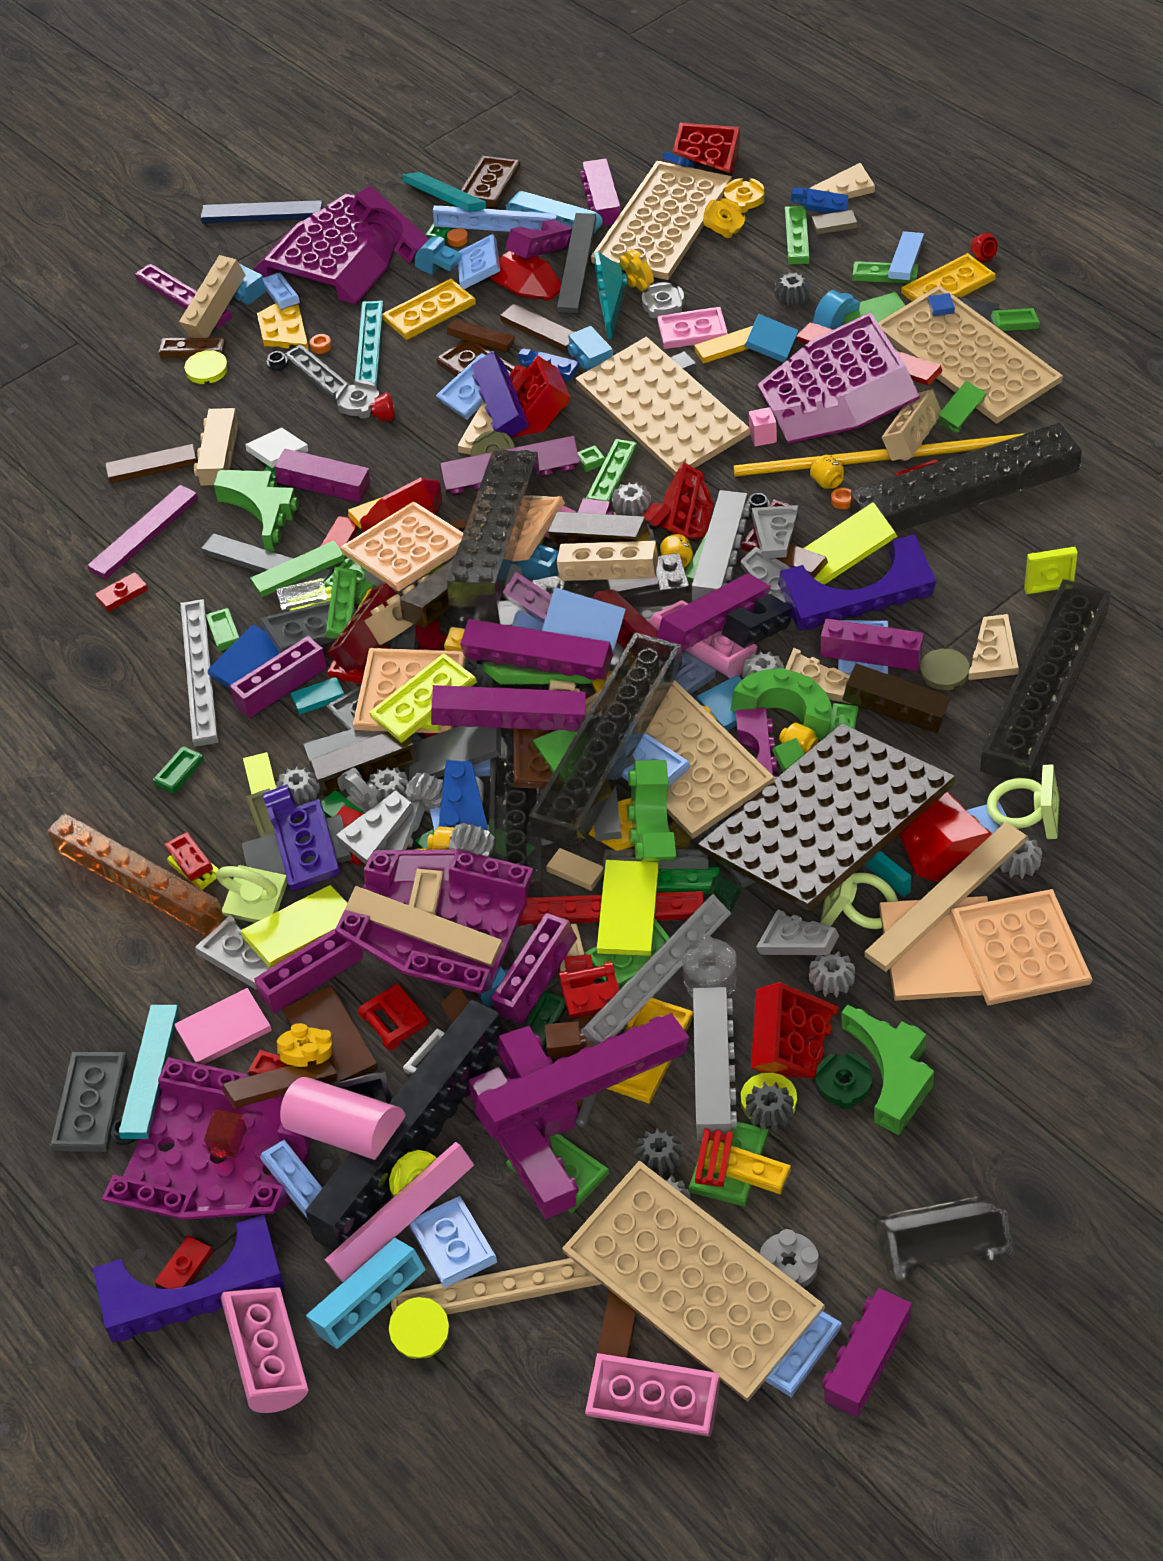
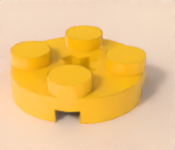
[724,178,765,213]
[703,198,745,238]
[619,249,654,292]
[277,1023,333,1067]

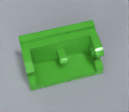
[938,381,986,434]

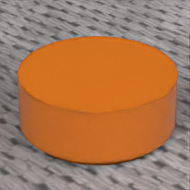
[447,228,468,247]
[310,334,332,354]
[831,488,855,510]

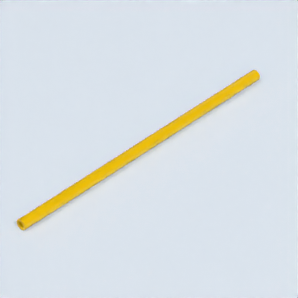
[733,431,1053,477]

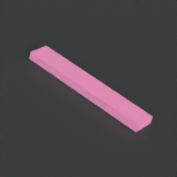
[325,1142,474,1282]

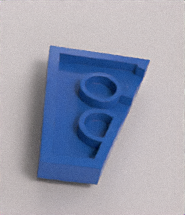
[438,760,489,831]

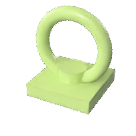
[987,765,1059,839]
[216,865,288,923]
[820,873,898,929]

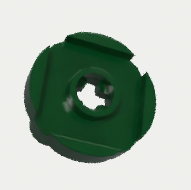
[816,1053,872,1109]

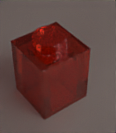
[204,1109,247,1158]

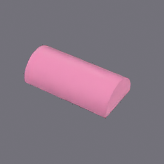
[651,600,758,678]
[280,1077,406,1160]
[221,1287,309,1413]
[585,1353,720,1437]

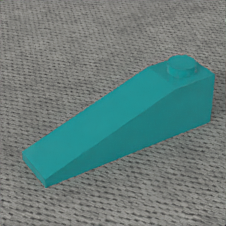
[594,251,628,339]

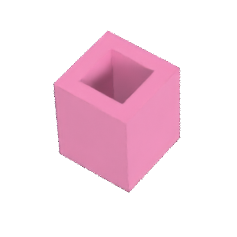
[749,407,777,446]

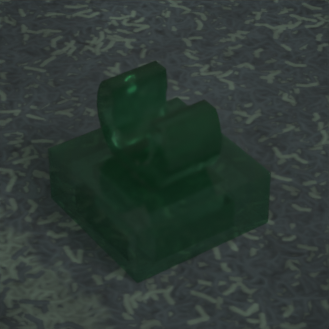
[706,875,742,911]

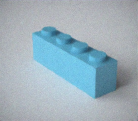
[306,1238,426,1349]

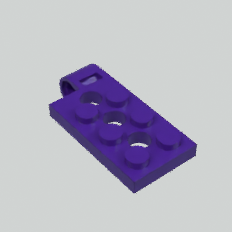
[263,784,341,891]

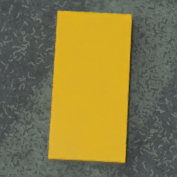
[901,253,996,302]
[382,279,476,340]
[607,998,694,1104]

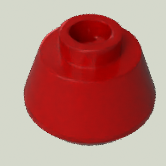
[970,233,998,262]
[371,392,395,422]

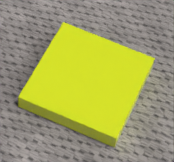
[1024,547,1078,594]

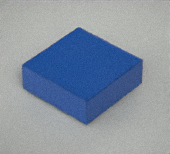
[928,293,955,316]

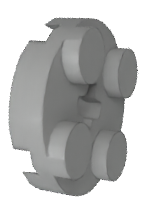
[642,282,684,318]
[336,380,379,418]
[338,768,379,813]
[759,1229,819,1288]

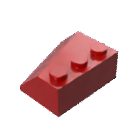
[673,123,740,174]
[512,355,571,438]
[899,792,992,883]
[751,982,839,1078]

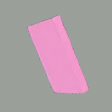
[657,307,728,349]
[174,988,272,1065]

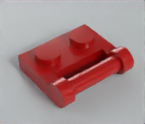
[558,961,619,1020]
[358,983,428,1051]

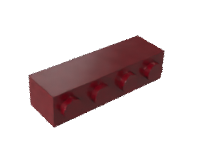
[327,582,397,673]
[592,589,677,668]

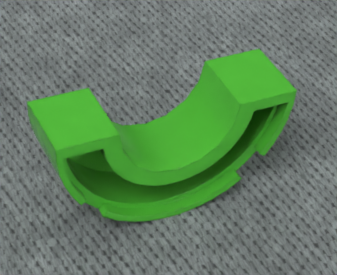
[730,668,832,741]
[627,760,676,862]

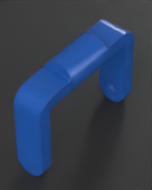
[663,152,696,168]

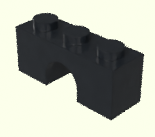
[722,594,793,648]

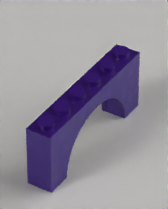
[778,535,936,631]
[93,1215,285,1342]

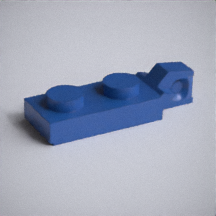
[790,188,848,214]
[518,349,579,381]

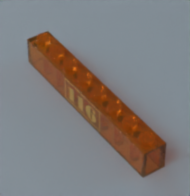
[47,813,224,936]

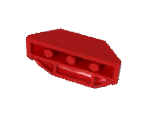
[489,251,561,301]
[658,462,714,539]
[360,478,443,533]

